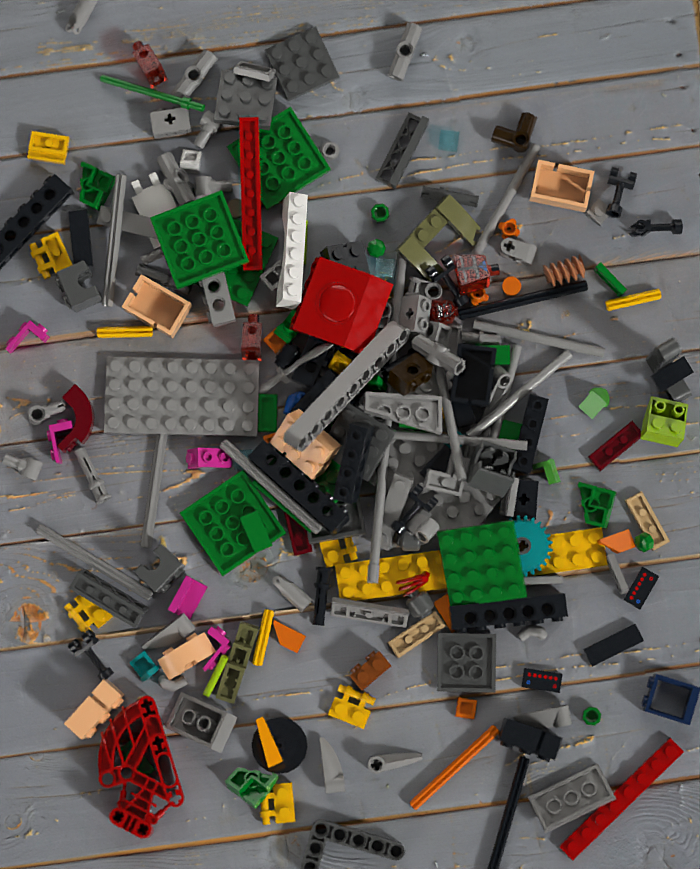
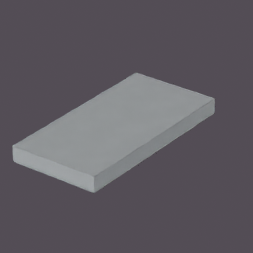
[528,763,616,833]

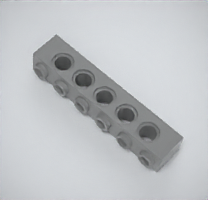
[199,272,237,328]

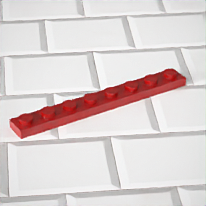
[239,117,263,271]
[559,737,684,861]

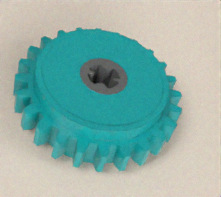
[509,515,553,577]

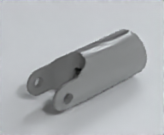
[65,0,98,35]
[273,575,313,613]

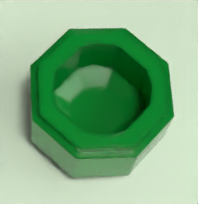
[371,203,389,223]
[367,239,386,259]
[634,532,654,552]
[582,707,601,726]

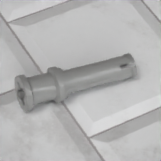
[74,447,112,505]

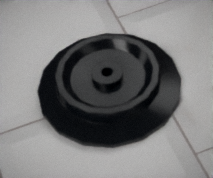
[251,717,308,774]

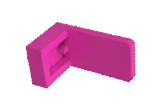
[5,320,50,354]
[47,418,74,464]
[186,447,232,469]
[203,626,231,671]

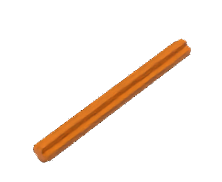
[409,725,500,810]

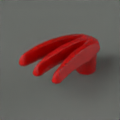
[396,571,430,597]

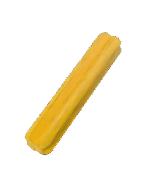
[605,289,661,311]
[96,326,153,338]
[252,609,274,666]

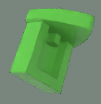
[578,388,610,419]
[532,459,561,485]

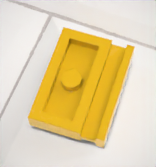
[27,131,70,165]

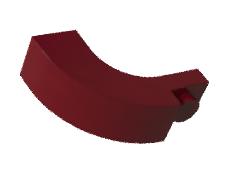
[57,384,94,453]

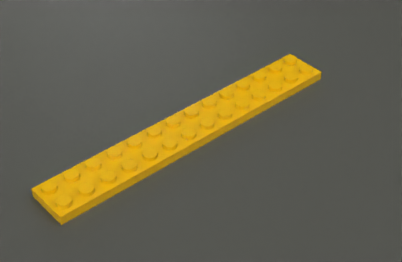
[335,527,608,601]

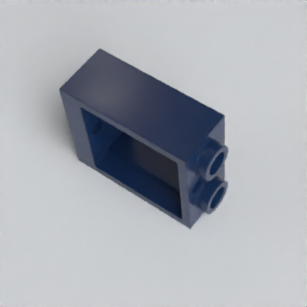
[641,674,700,725]

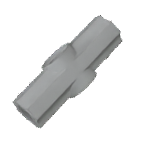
[387,22,423,81]
[170,49,218,98]
[157,152,196,206]
[412,333,465,375]

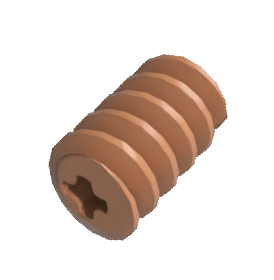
[543,254,585,287]

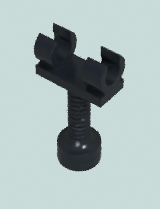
[606,167,637,218]
[629,219,683,237]
[425,255,470,308]
[390,484,439,536]
[68,629,114,682]

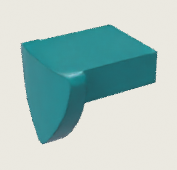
[129,651,161,682]

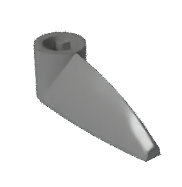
[481,365,512,420]
[400,510,440,543]
[141,613,196,650]
[514,705,572,728]
[319,738,345,794]
[368,753,423,774]

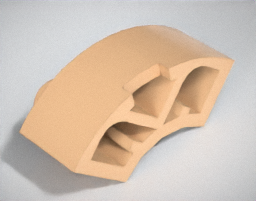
[157,632,216,680]

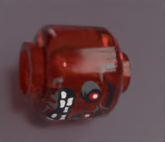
[429,300,458,324]

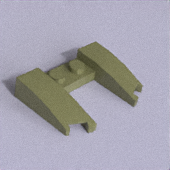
[395,194,481,282]

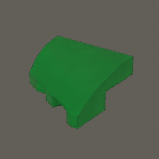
[79,161,115,212]
[578,482,617,529]
[225,767,279,809]

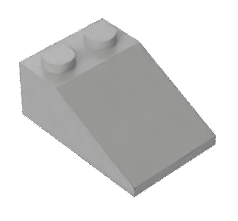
[165,692,238,753]

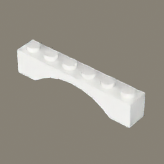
[276,192,308,309]

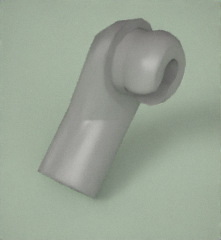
[517,624,547,642]
[158,675,188,692]

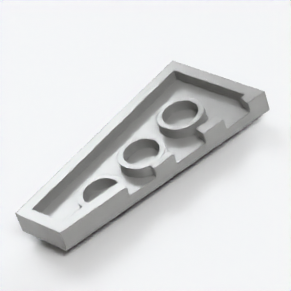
[364,392,442,435]

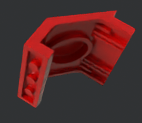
[289,256,394,354]

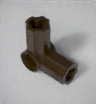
[491,112,537,153]

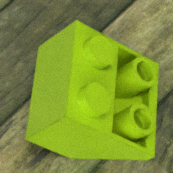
[640,396,688,447]

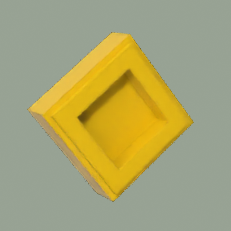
[327,351,352,375]

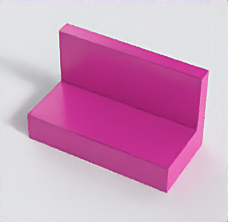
[168,576,208,620]

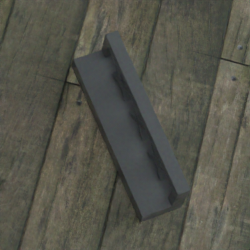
[375,113,429,190]
[69,568,149,628]

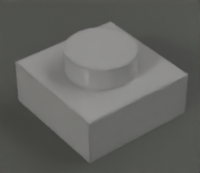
[586,199,609,226]

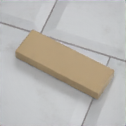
[625,491,670,551]
[387,610,446,658]

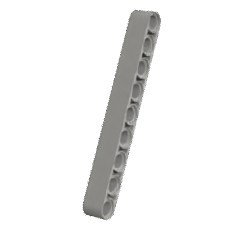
[283,321,410,451]

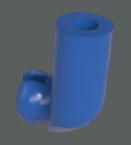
[283,391,305,415]

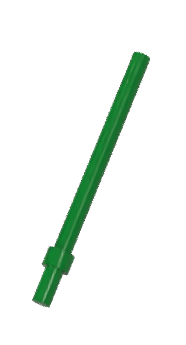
[100,74,205,112]

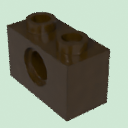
[387,352,433,396]

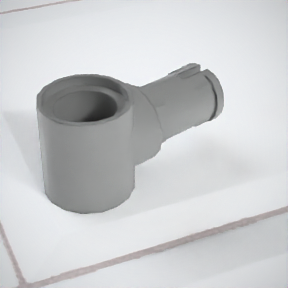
[193,110,223,149]
[195,176,232,198]
[28,400,66,426]
[3,454,43,481]

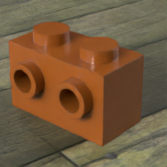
[350,651,391,691]

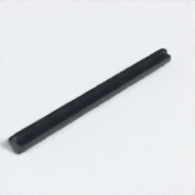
[458,280,588,320]
[487,756,530,869]

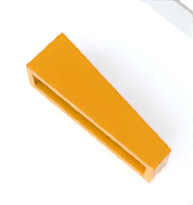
[256,716,283,768]

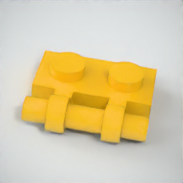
[29,231,73,280]
[319,537,358,568]
[64,595,114,633]
[328,684,376,729]
[259,782,296,825]

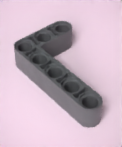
[646,337,692,402]
[301,819,405,869]

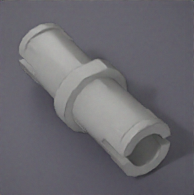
[461,331,500,345]

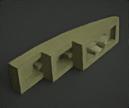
[216,621,260,704]

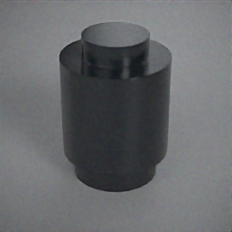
[274,342,301,370]

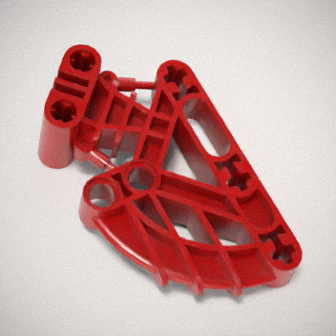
[98,696,185,839]

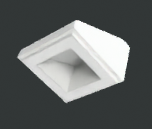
[180,149,202,174]

